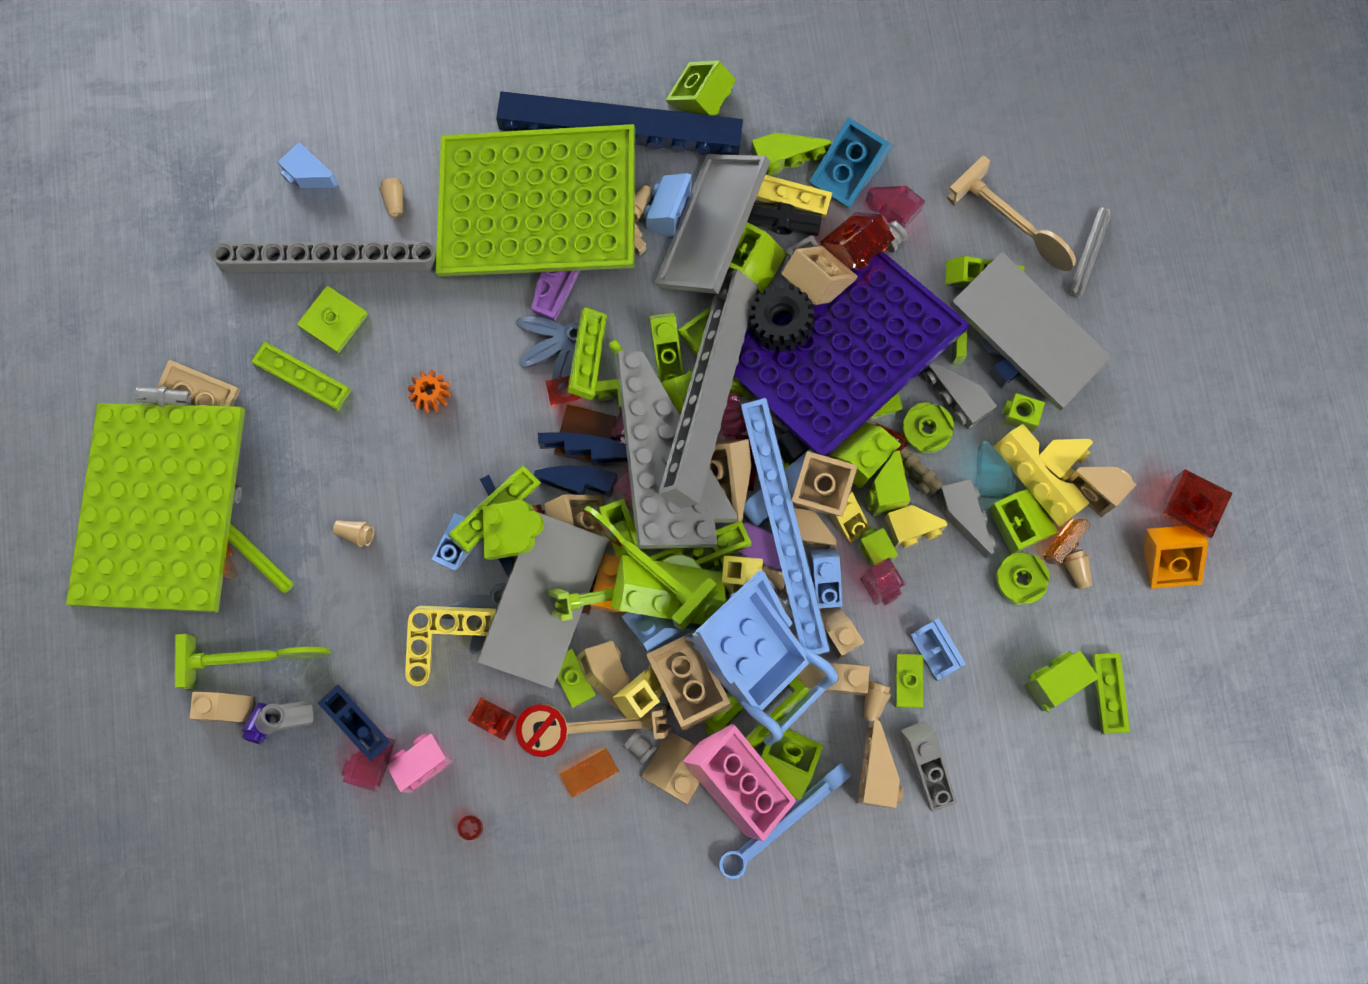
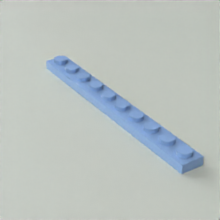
[741,398,830,655]

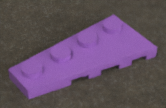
[531,270,581,321]

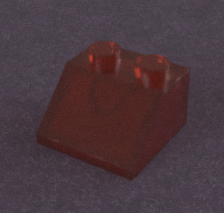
[820,212,895,270]
[1163,469,1232,539]

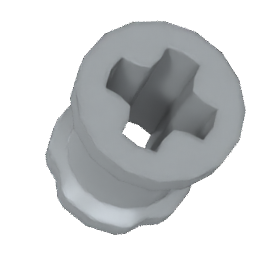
[622,729,658,765]

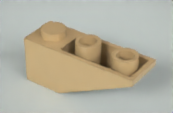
[577,640,631,718]

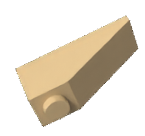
[785,663,870,696]

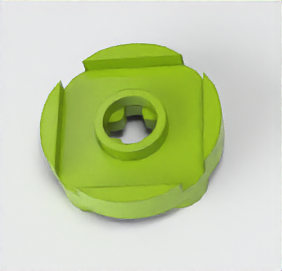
[902,402,954,454]
[995,552,1050,605]

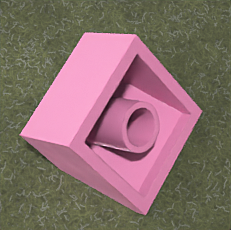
[387,733,454,793]

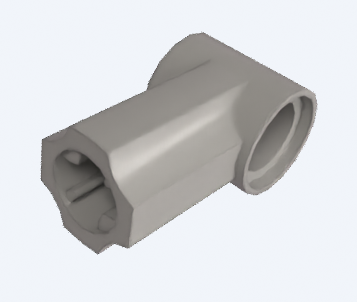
[255,700,314,734]

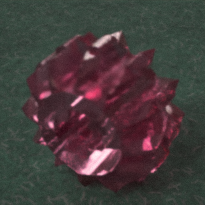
[721,393,747,437]

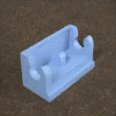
[910,618,966,681]

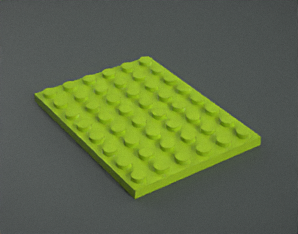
[436,124,635,277]
[66,403,245,613]

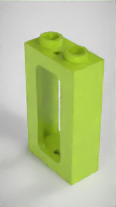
[704,677,809,750]

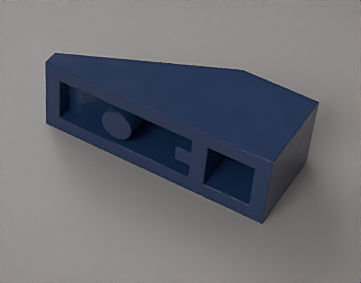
[318,685,392,762]

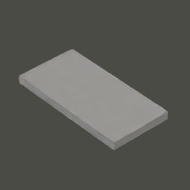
[655,154,771,294]
[950,252,1112,410]
[477,511,609,689]

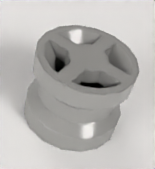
[877,221,909,253]

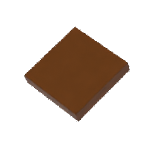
[554,404,617,466]

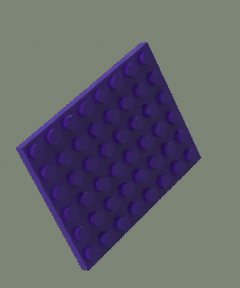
[733,233,969,457]

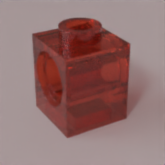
[545,375,581,406]

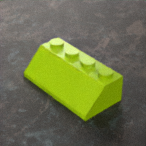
[611,554,726,625]

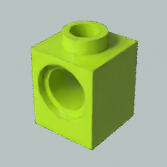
[1002,393,1045,432]
[858,528,898,571]

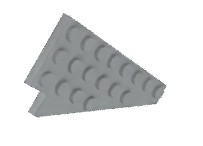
[616,351,738,549]

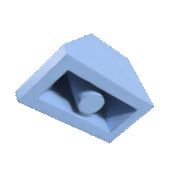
[278,142,338,188]

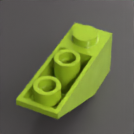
[751,133,831,176]
[649,312,684,382]

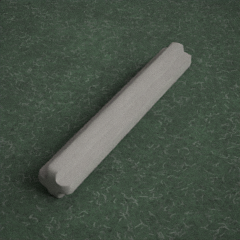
[1069,207,1112,298]

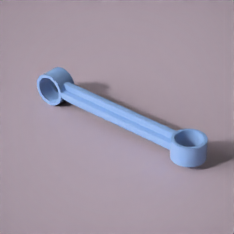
[719,763,851,879]

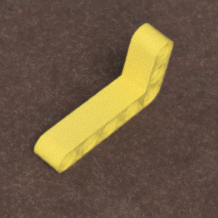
[405,606,496,686]

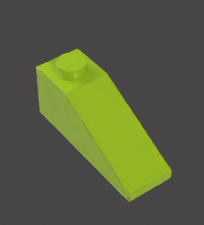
[945,256,1025,288]

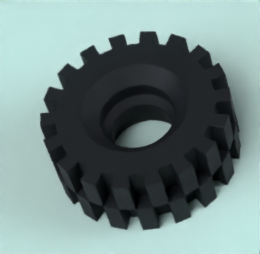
[750,284,814,352]

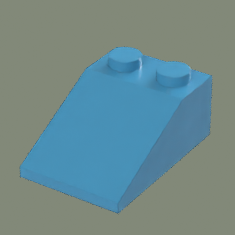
[809,117,894,208]

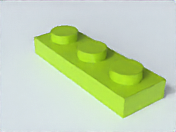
[1091,652,1130,734]

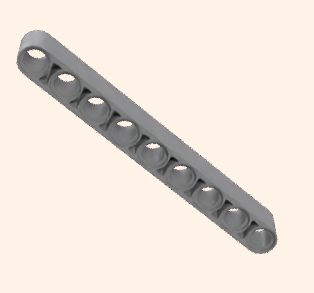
[211,241,436,273]

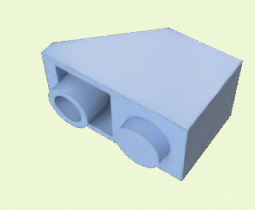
[432,513,472,571]
[809,548,843,609]

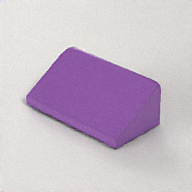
[738,522,782,570]

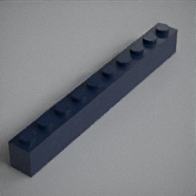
[496,91,743,155]

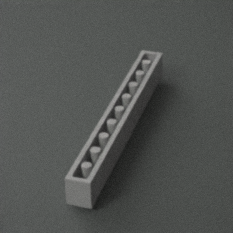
[658,269,758,508]

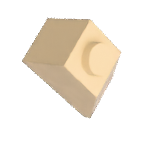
[794,505,837,549]
[820,607,864,659]
[189,692,255,723]

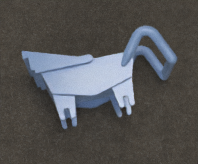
[686,570,838,745]

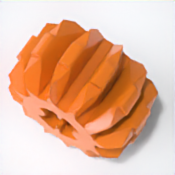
[407,370,452,414]

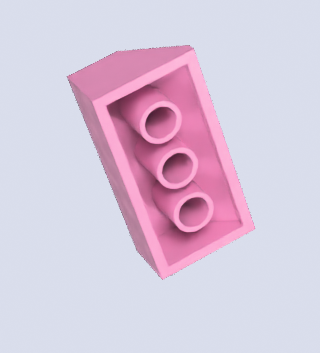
[683,724,796,841]

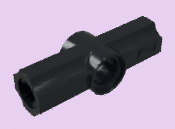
[747,203,822,236]

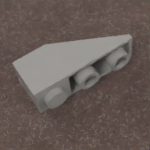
[923,362,997,429]
[937,479,996,558]
[901,721,957,812]

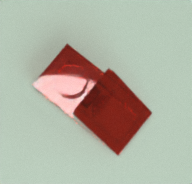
[468,698,517,741]

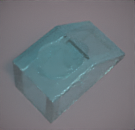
[976,441,1016,499]

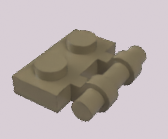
[900,447,943,497]

